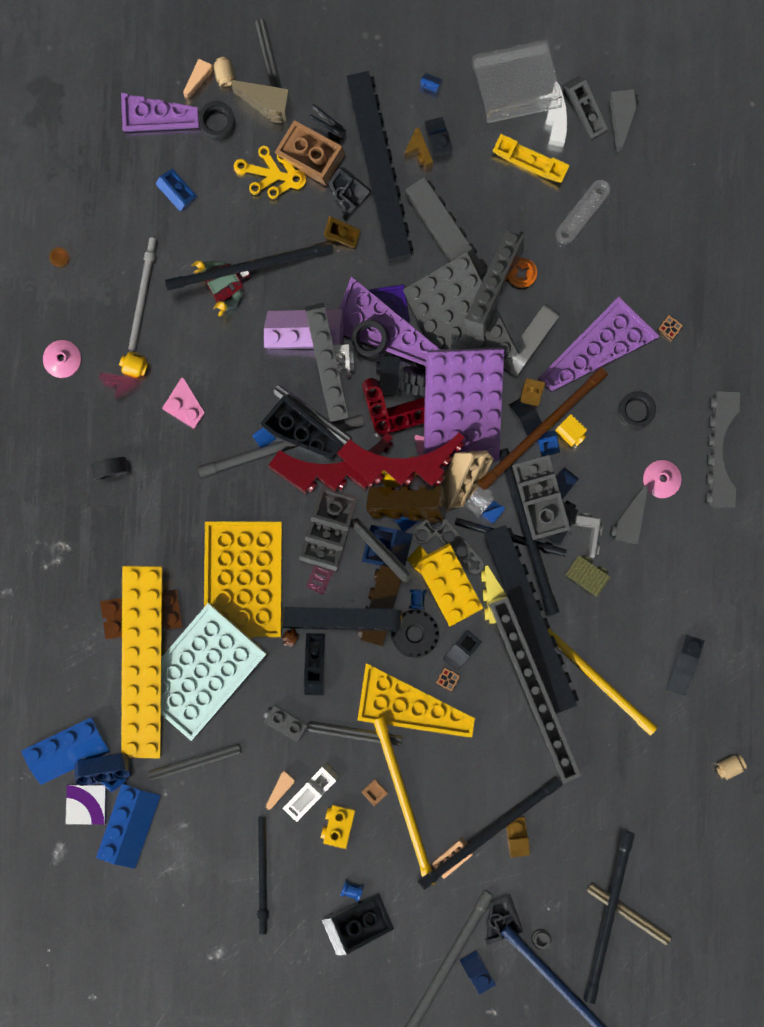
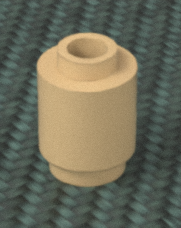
[213,57,235,87]
[716,754,747,780]

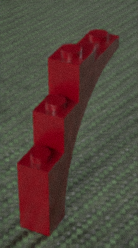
[268,433,394,495]
[337,433,466,487]

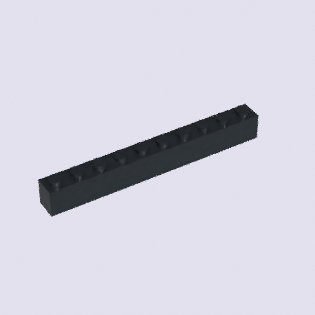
[347,71,414,262]
[484,525,579,714]

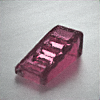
[306,565,334,595]

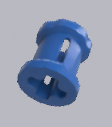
[409,589,427,609]
[340,879,364,902]

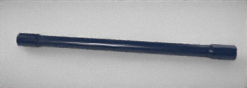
[501,925,606,1027]

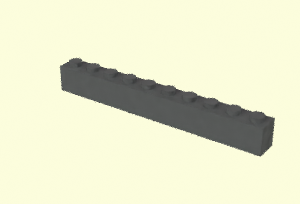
[487,595,581,784]

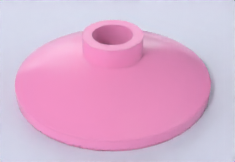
[43,340,81,378]
[643,460,682,498]

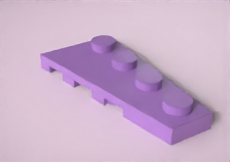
[121,93,199,132]

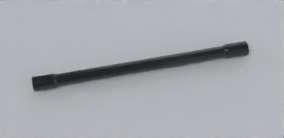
[165,241,333,291]
[499,448,559,616]
[417,776,563,890]
[584,831,635,1004]

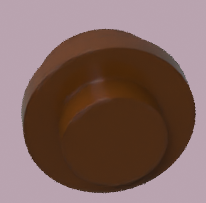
[282,628,299,647]

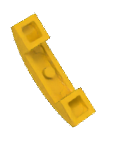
[493,134,570,183]

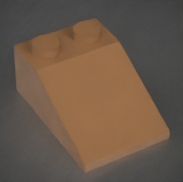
[275,120,346,186]

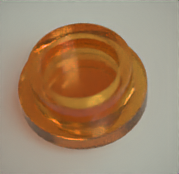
[49,247,68,267]

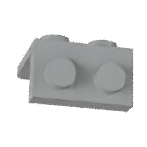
[573,513,603,559]

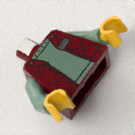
[191,260,250,316]

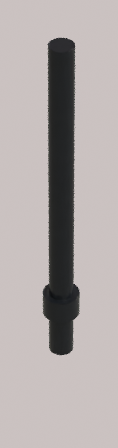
[455,518,567,557]
[257,816,269,935]

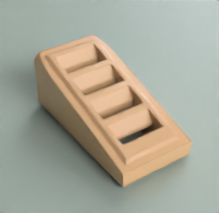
[183,59,214,100]
[266,770,295,810]
[431,837,474,878]

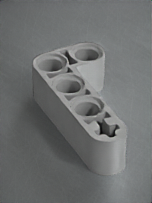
[503,304,561,377]

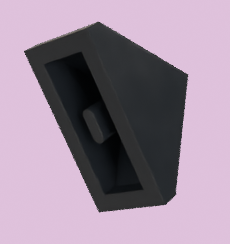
[509,398,542,436]

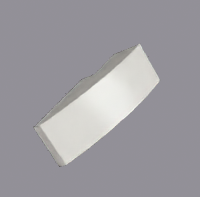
[546,83,567,147]
[283,763,340,822]

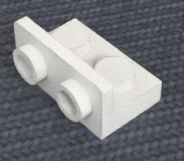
[333,344,354,378]

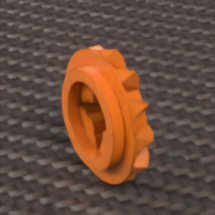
[508,258,537,288]

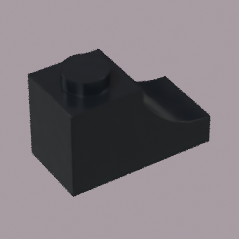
[425,117,453,159]

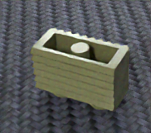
[565,555,610,597]

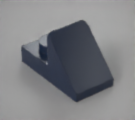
[460,950,496,995]

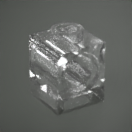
[464,486,494,517]

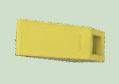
[481,566,512,624]

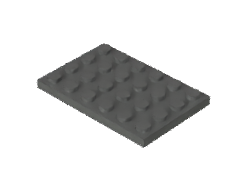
[403,252,520,362]

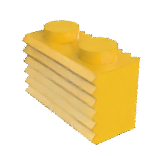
[555,415,587,447]

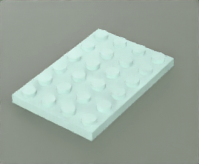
[161,603,267,741]

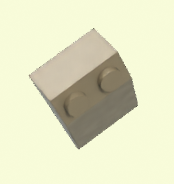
[231,80,290,123]

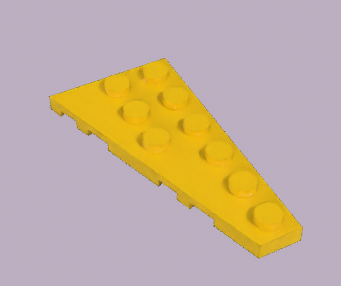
[358,663,475,738]

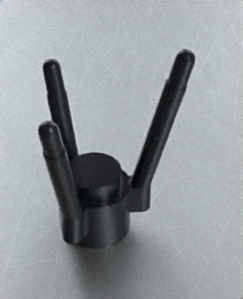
[310,104,347,144]

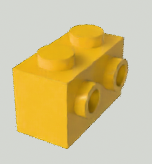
[321,804,355,849]

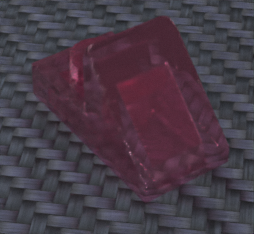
[99,372,140,400]

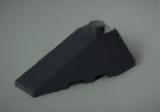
[259,395,343,459]

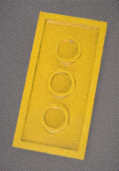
[415,543,483,626]

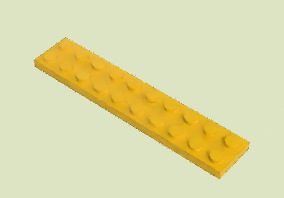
[121,565,162,758]

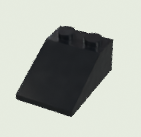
[321,894,394,955]

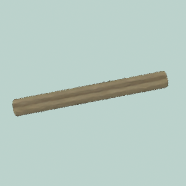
[587,883,672,945]

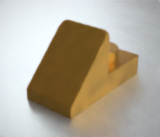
[405,127,433,169]
[324,217,361,248]
[520,378,545,406]
[507,816,530,858]

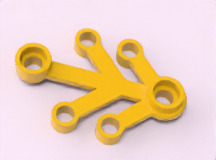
[234,146,306,199]

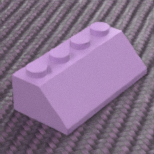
[264,309,344,349]

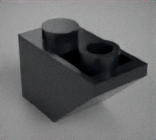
[442,629,482,671]

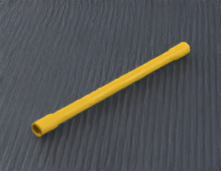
[547,628,658,735]
[373,716,436,885]

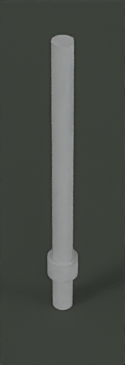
[128,238,157,351]

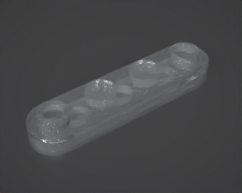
[555,180,610,245]

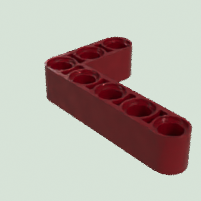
[362,378,425,435]

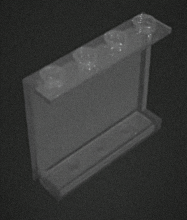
[472,40,562,123]

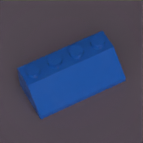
[21,717,111,785]
[96,783,161,869]

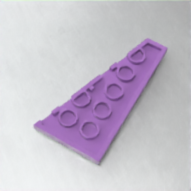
[339,277,441,366]
[538,297,660,391]

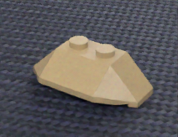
[443,450,494,510]

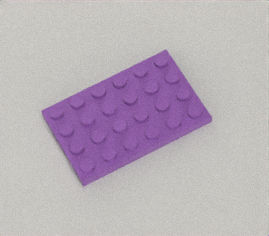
[423,348,504,463]

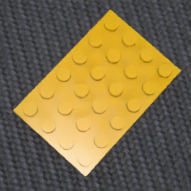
[204,522,282,637]

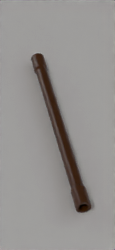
[477,367,608,491]

